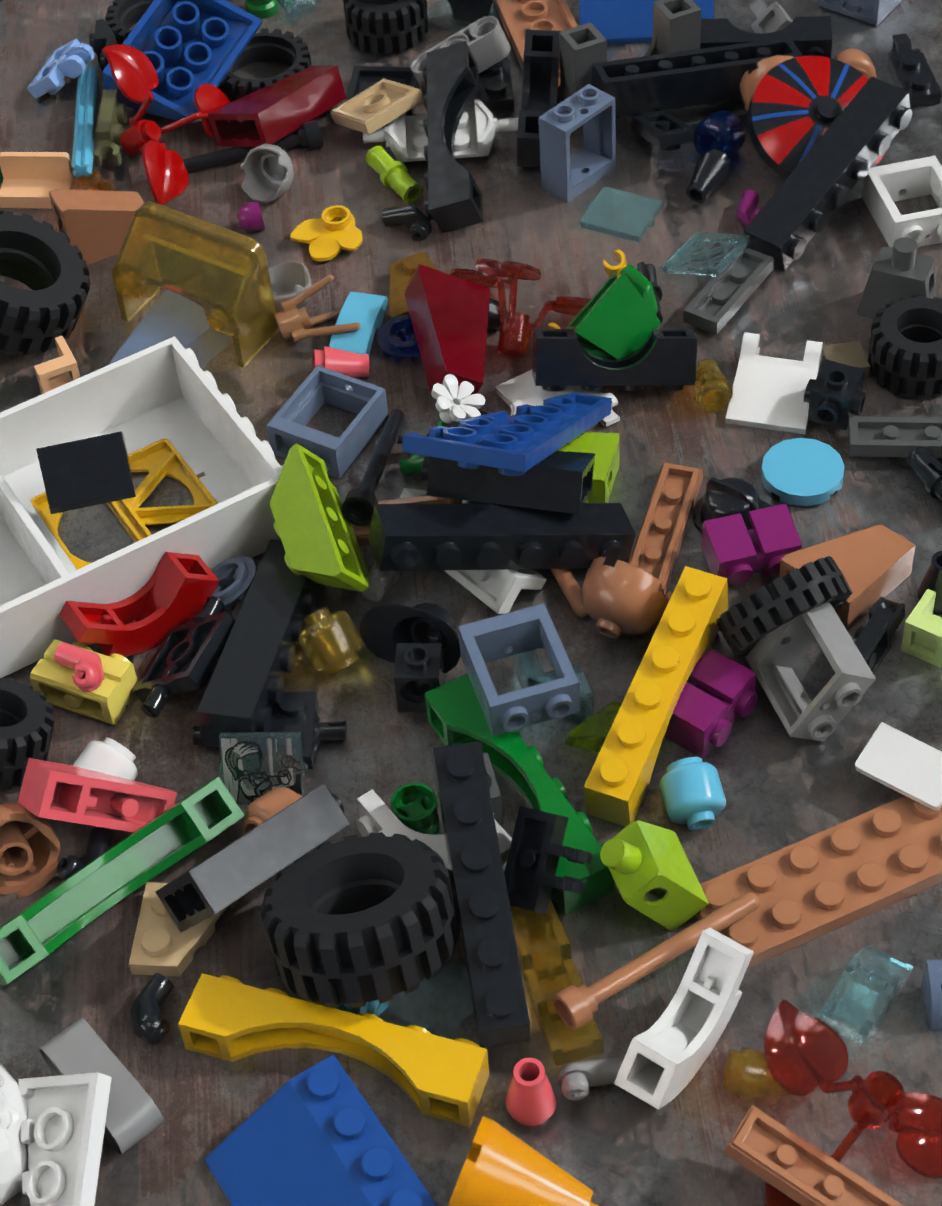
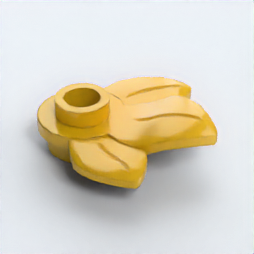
[290,205,363,262]

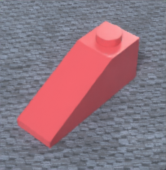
[17,758,177,832]

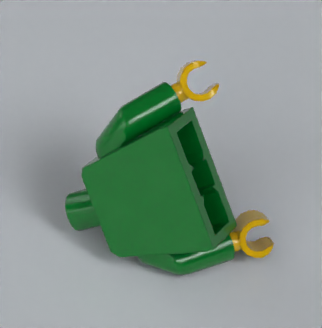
[548,250,661,360]

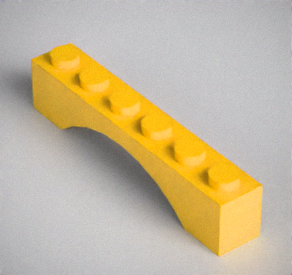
[584,566,728,827]
[178,973,489,1128]

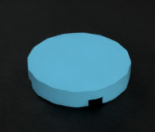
[761,438,845,507]

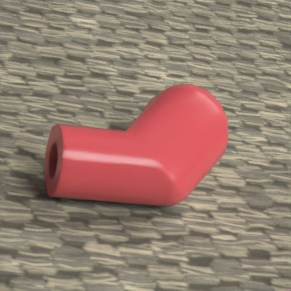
[54,642,104,692]

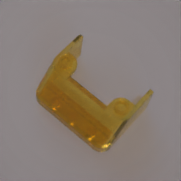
[112,201,279,368]

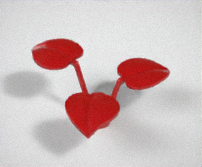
[101,44,230,207]

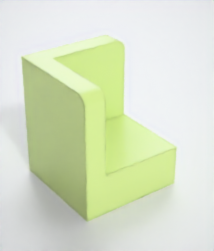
[901,589,942,668]

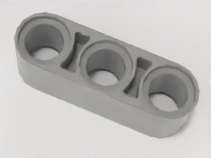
[410,16,511,94]
[38,1018,164,1154]

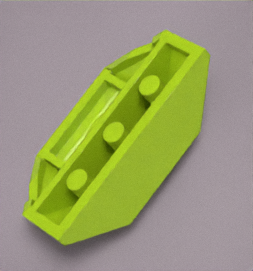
[269,443,371,592]

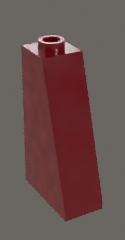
[207,65,346,147]
[405,264,490,399]

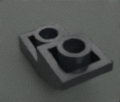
[89,19,117,71]

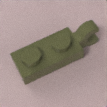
[93,89,127,167]

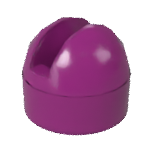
[237,201,265,232]

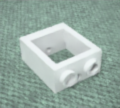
[862,155,942,248]

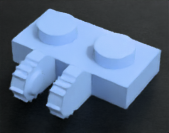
[27,39,95,99]

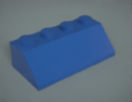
[579,0,714,45]

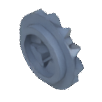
[211,556,258,613]

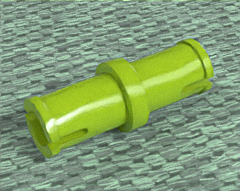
[365,146,423,204]

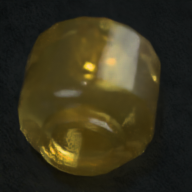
[298,606,363,675]

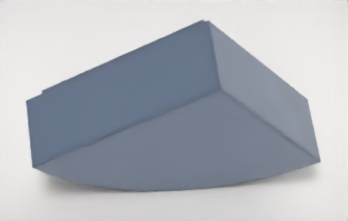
[921,959,942,1031]

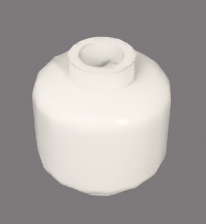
[73,737,138,781]

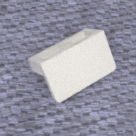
[855,722,942,811]

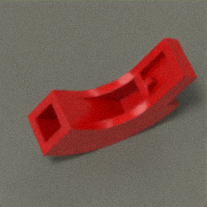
[59,552,219,657]

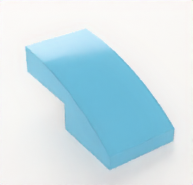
[329,292,388,355]

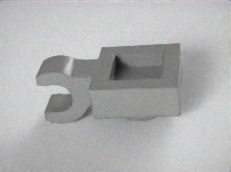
[749,0,792,33]

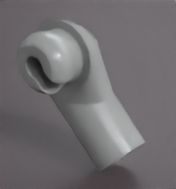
[557,1056,624,1100]

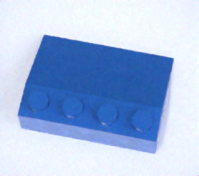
[102,0,262,124]
[204,1054,438,1206]

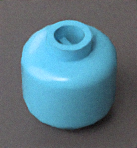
[659,757,726,831]

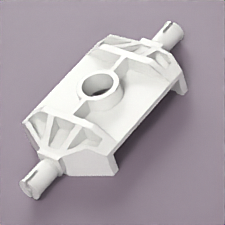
[363,99,519,162]

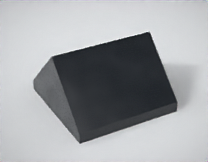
[36,431,136,514]

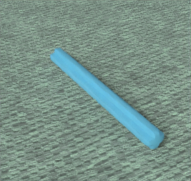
[71,65,98,178]

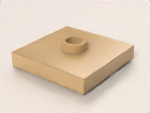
[330,79,423,135]

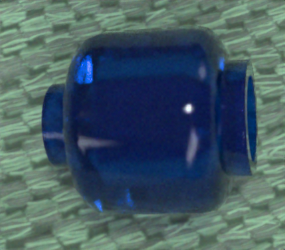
[693,111,746,158]

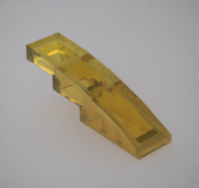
[510,899,604,1066]

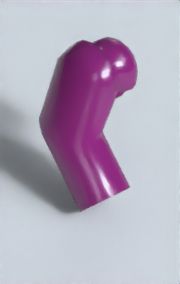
[736,190,763,227]

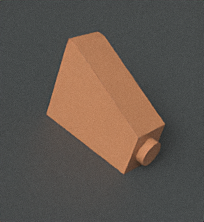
[49,189,158,265]
[779,524,915,631]

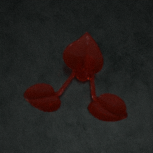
[450,258,590,357]
[763,1000,942,1206]

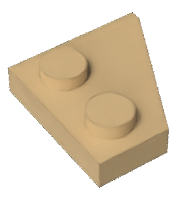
[129,882,239,977]

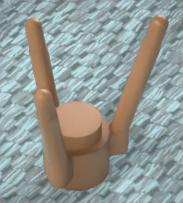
[275,274,361,342]

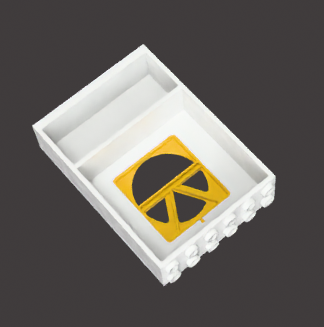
[0,336,284,678]

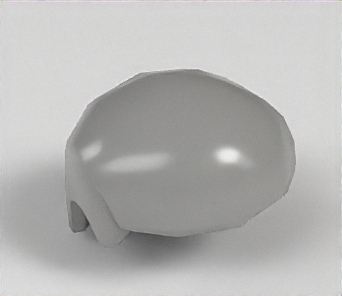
[240,143,294,204]
[255,261,312,314]

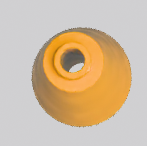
[448,1116,599,1206]

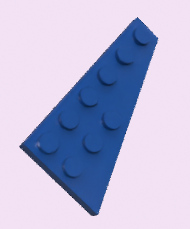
[402,392,612,476]

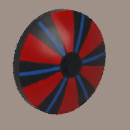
[747,56,885,184]

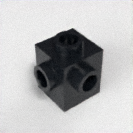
[804,360,866,430]

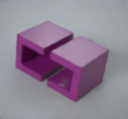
[701,503,802,585]
[664,648,758,759]

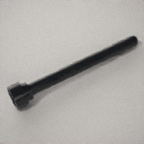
[182,120,323,173]
[342,409,405,526]

